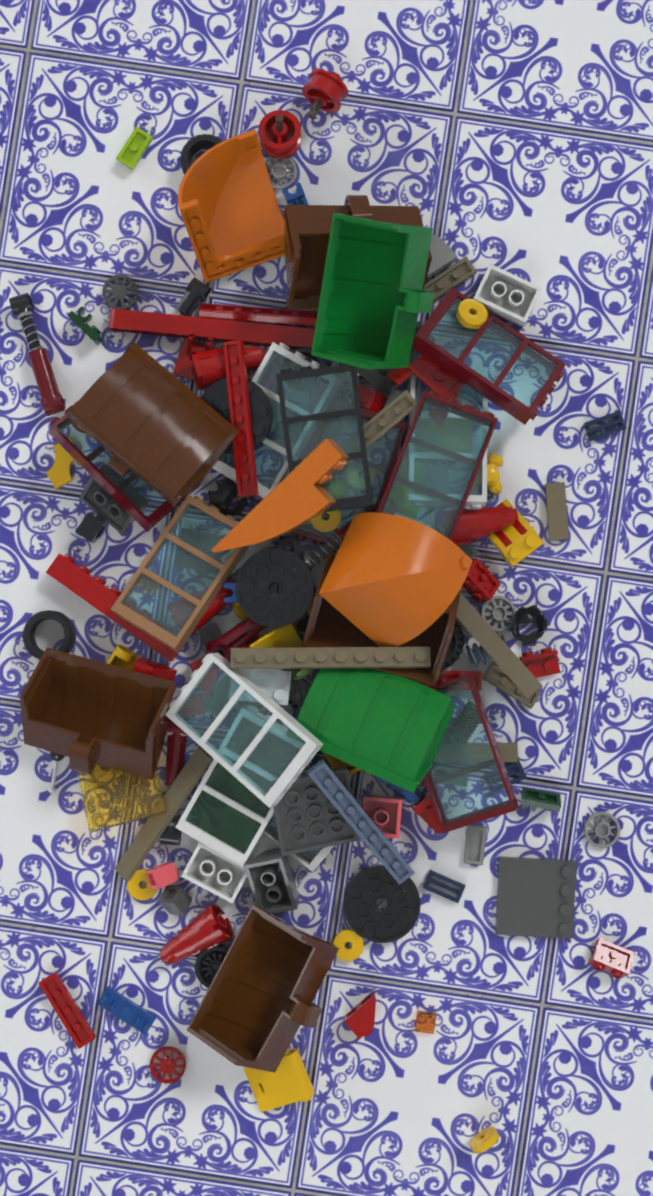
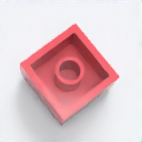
[362,794,402,839]

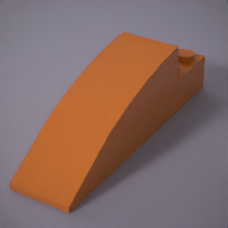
[211,438,349,553]

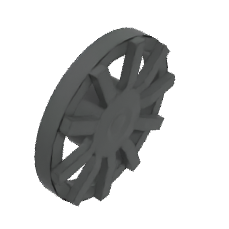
[102,275,138,310]

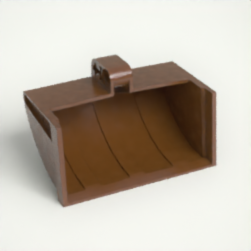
[284,195,432,309]
[67,342,240,506]
[302,552,461,686]
[20,647,176,780]
[187,905,339,1073]

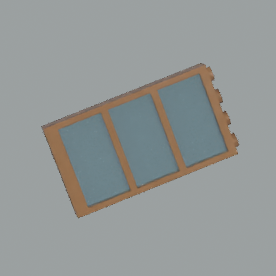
[111,495,250,653]

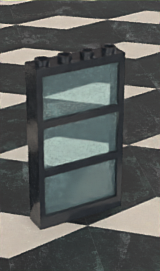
[276,363,374,513]

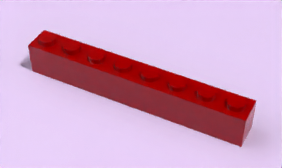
[46,553,186,662]

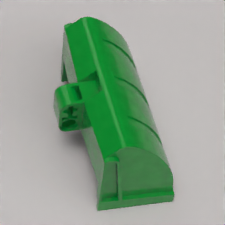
[311,213,435,370]
[287,668,456,793]

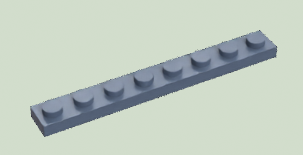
[307,759,415,885]

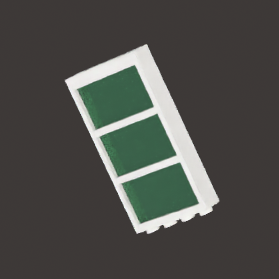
[175,704,305,866]

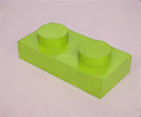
[116,126,153,170]

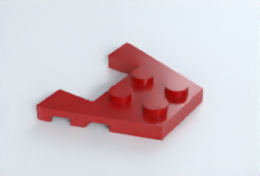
[387,346,463,427]

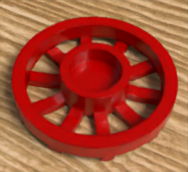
[150,1046,186,1084]

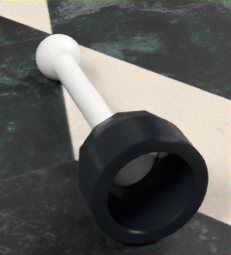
[48,751,65,793]

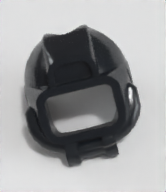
[208,477,248,516]
[512,605,548,645]

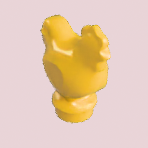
[465,453,504,495]

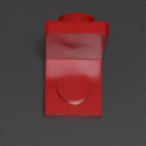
[411,794,449,834]

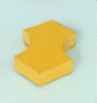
[46,437,75,490]

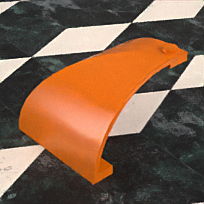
[178,129,285,283]
[319,512,473,647]

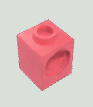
[145,862,179,889]

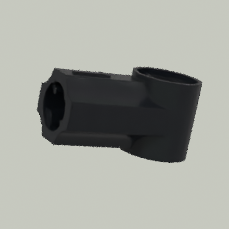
[176,277,211,316]

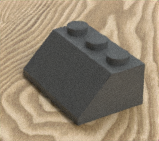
[79,464,149,535]
[244,848,299,914]

